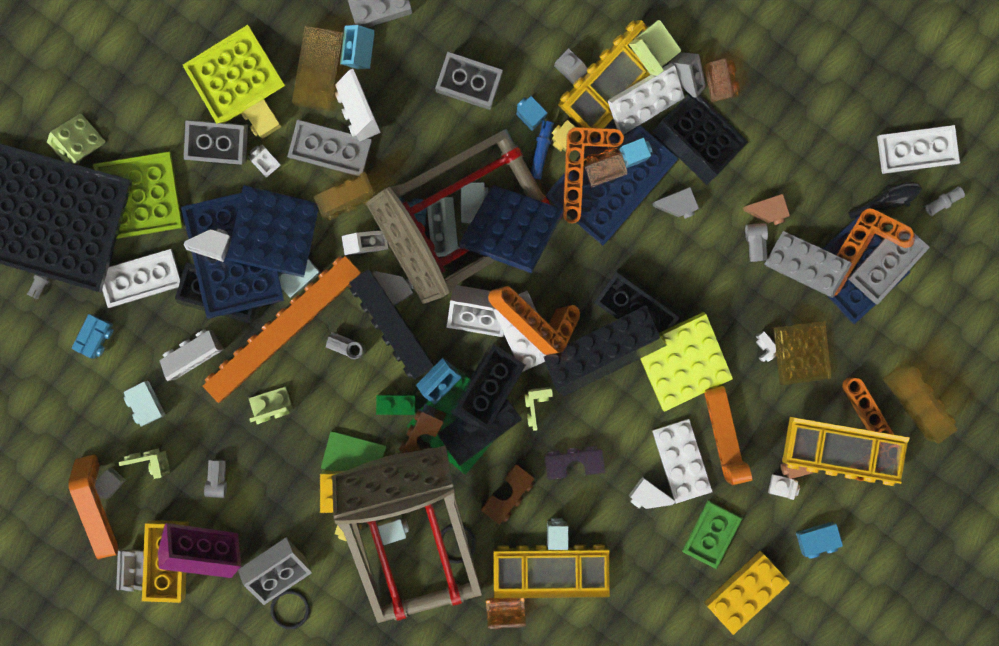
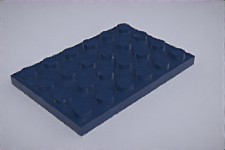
[546,118,678,246]
[181,193,284,319]

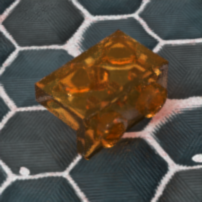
[486,598,526,629]

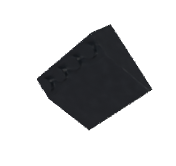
[652,94,748,185]

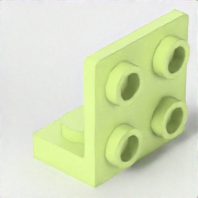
[629,20,681,75]
[47,114,105,165]
[249,387,293,424]
[524,387,553,431]
[119,449,170,479]

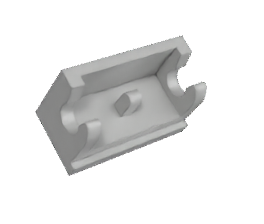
[116,549,144,591]

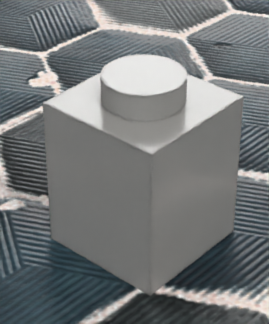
[95,467,126,499]

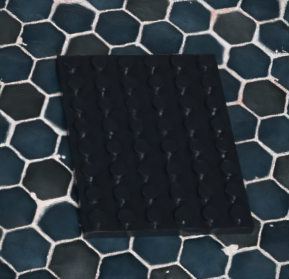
[0,144,133,293]

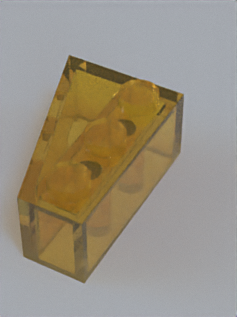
[313,172,376,220]

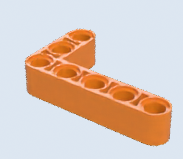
[563,127,624,223]
[834,209,915,296]
[488,286,580,355]
[843,377,898,481]
[705,386,752,485]
[68,455,118,559]

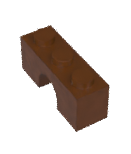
[399,404,446,454]
[481,463,535,524]

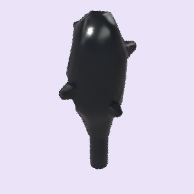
[848,182,922,219]

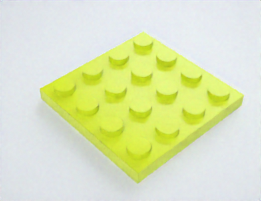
[183,25,285,124]
[640,312,733,412]

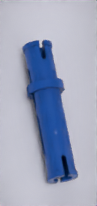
[531,120,554,179]

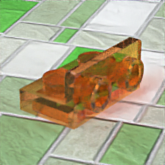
[704,58,740,102]
[583,147,628,187]

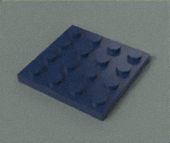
[227,185,319,278]
[459,185,563,273]
[822,216,910,324]

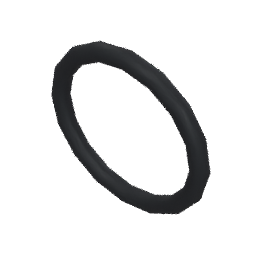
[441,525,476,564]
[270,590,310,629]

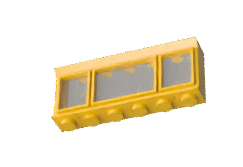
[558,20,650,138]
[782,417,910,486]
[494,544,610,598]

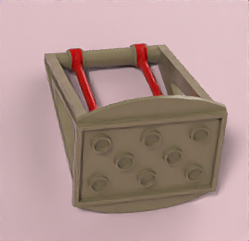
[366,129,550,304]
[332,446,482,623]

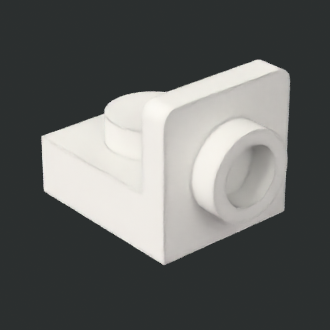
[248,144,280,178]
[756,331,779,362]
[768,474,800,500]

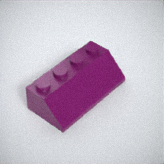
[158,523,241,578]

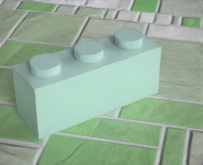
[427,197,458,257]

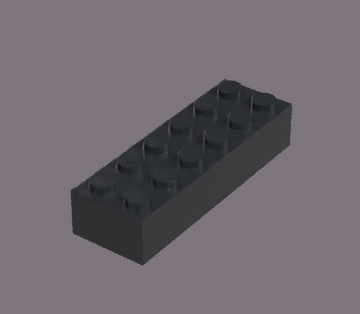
[349,269,435,380]
[543,305,667,396]

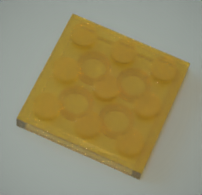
[774,321,831,385]

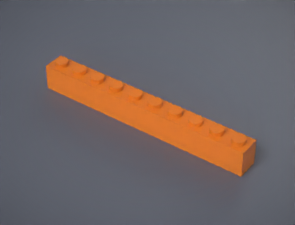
[203,256,362,403]

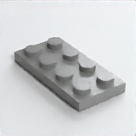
[287,120,372,177]
[848,221,930,304]
[765,231,851,298]

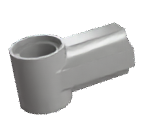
[745,223,768,262]
[326,332,366,359]
[204,459,227,498]

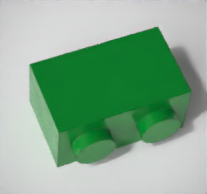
[376,394,416,415]

